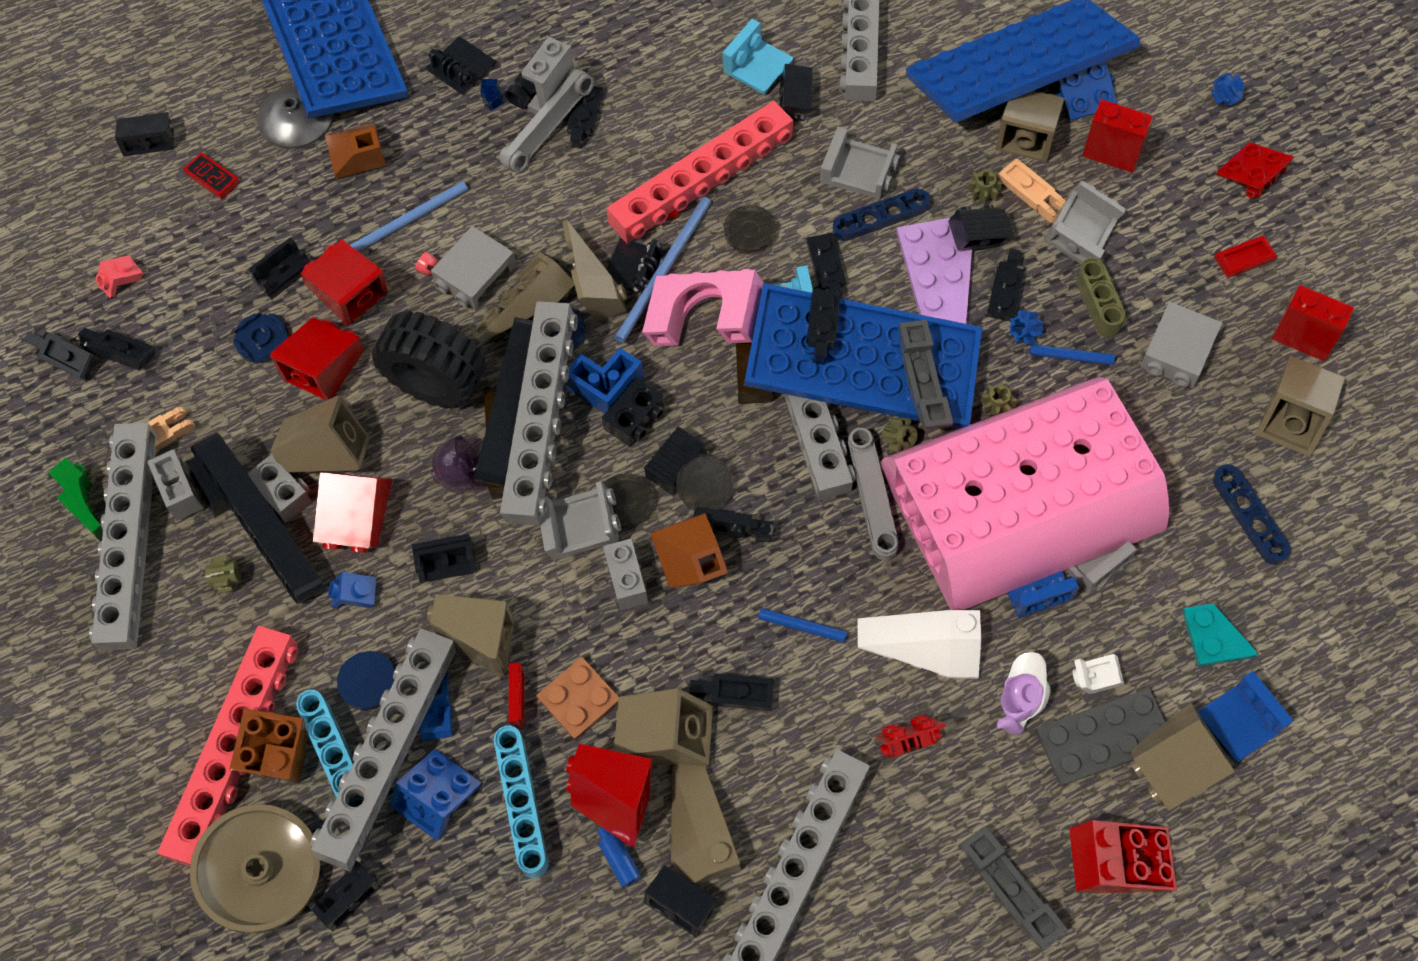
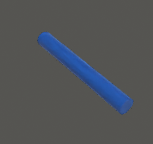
[1029,344,1115,365]
[758,608,847,643]

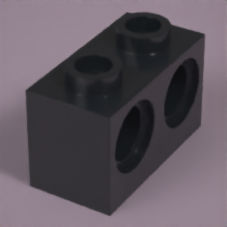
[602,377,665,447]

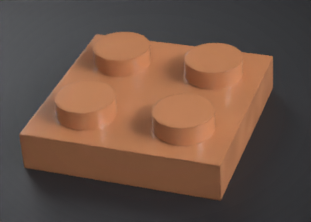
[536,657,619,741]

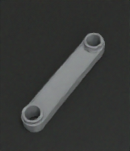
[499,69,594,172]
[848,428,899,560]

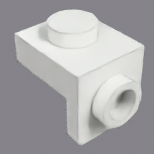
[1073,654,1124,694]

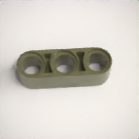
[1076,258,1125,338]

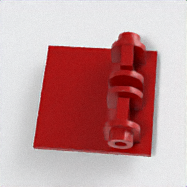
[1216,142,1294,199]
[875,714,946,758]

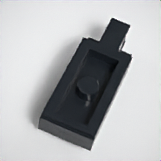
[567,86,604,149]
[806,233,845,299]
[986,248,1024,322]
[806,289,841,364]
[78,327,155,371]
[24,331,98,380]
[693,507,774,542]
[689,673,774,711]

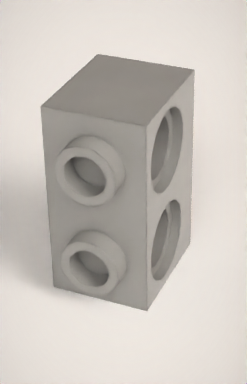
[147,449,204,521]
[247,454,312,524]
[603,539,648,611]

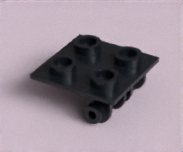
[425,36,496,95]
[606,238,668,294]

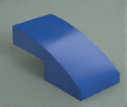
[420,674,453,741]

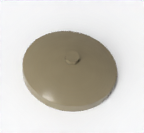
[190,804,321,934]

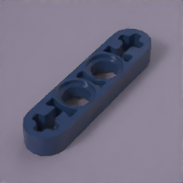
[832,188,930,241]
[1213,464,1290,565]

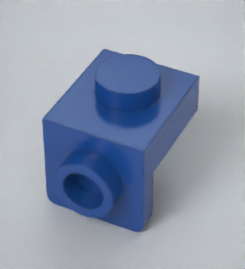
[328,572,376,608]

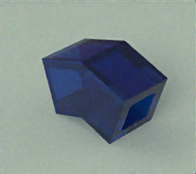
[480,79,504,111]

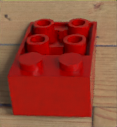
[1069,820,1177,894]

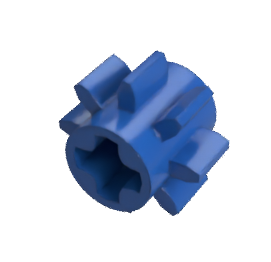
[1211,73,1246,106]
[1009,310,1044,344]

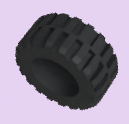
[372,311,486,408]

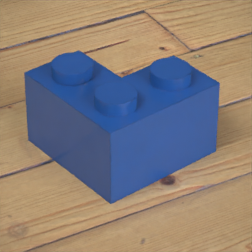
[565,348,644,414]

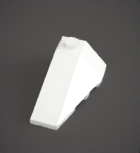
[858,610,981,679]

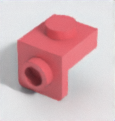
[96,255,143,298]

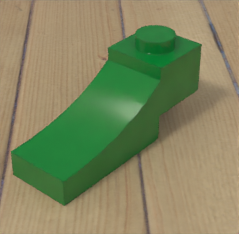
[48,457,103,541]

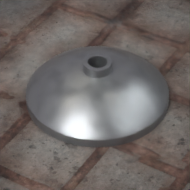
[257,85,333,149]

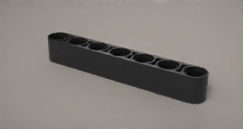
[474,317,533,486]
[190,432,324,604]

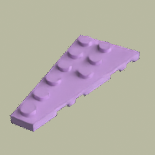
[896,218,972,324]

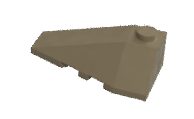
[562,220,627,322]
[472,252,574,343]
[671,765,741,886]

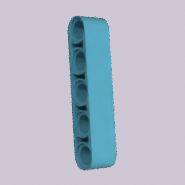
[296,690,377,820]
[494,726,549,879]

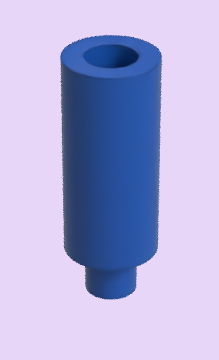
[597,828,642,889]

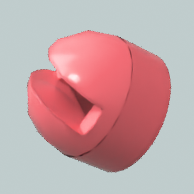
[415,252,438,276]

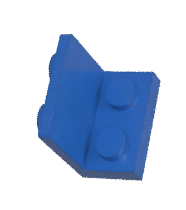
[1055,61,1117,120]
[1007,571,1079,619]
[1198,671,1294,763]
[390,750,481,841]

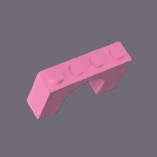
[642,269,764,346]

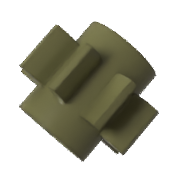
[968,169,1002,204]
[980,382,1017,416]
[882,417,917,452]
[205,555,241,593]

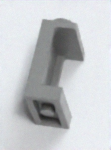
[521,37,574,114]
[820,127,900,199]
[1044,181,1126,264]
[431,226,517,310]
[1140,302,1223,388]
[540,481,621,560]
[1066,541,1137,594]

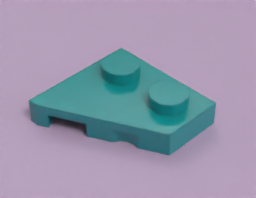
[1182,603,1257,667]

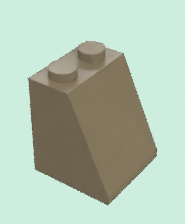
[996,91,1065,163]
[1255,356,1345,457]
[271,395,370,472]
[427,594,515,677]
[613,688,713,766]
[1130,703,1235,811]

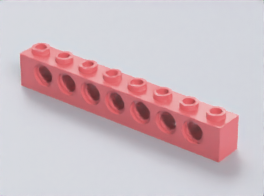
[607,100,793,244]
[157,626,298,867]

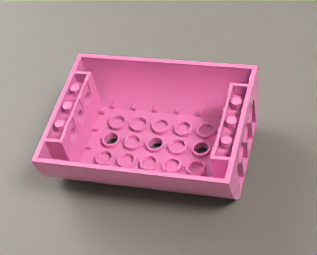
[880,377,1169,610]

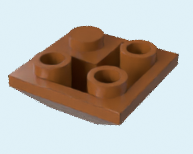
[325,122,386,179]
[650,513,728,588]
[229,709,306,783]

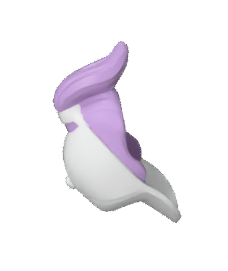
[997,652,1050,735]

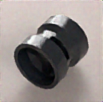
[504,72,536,109]

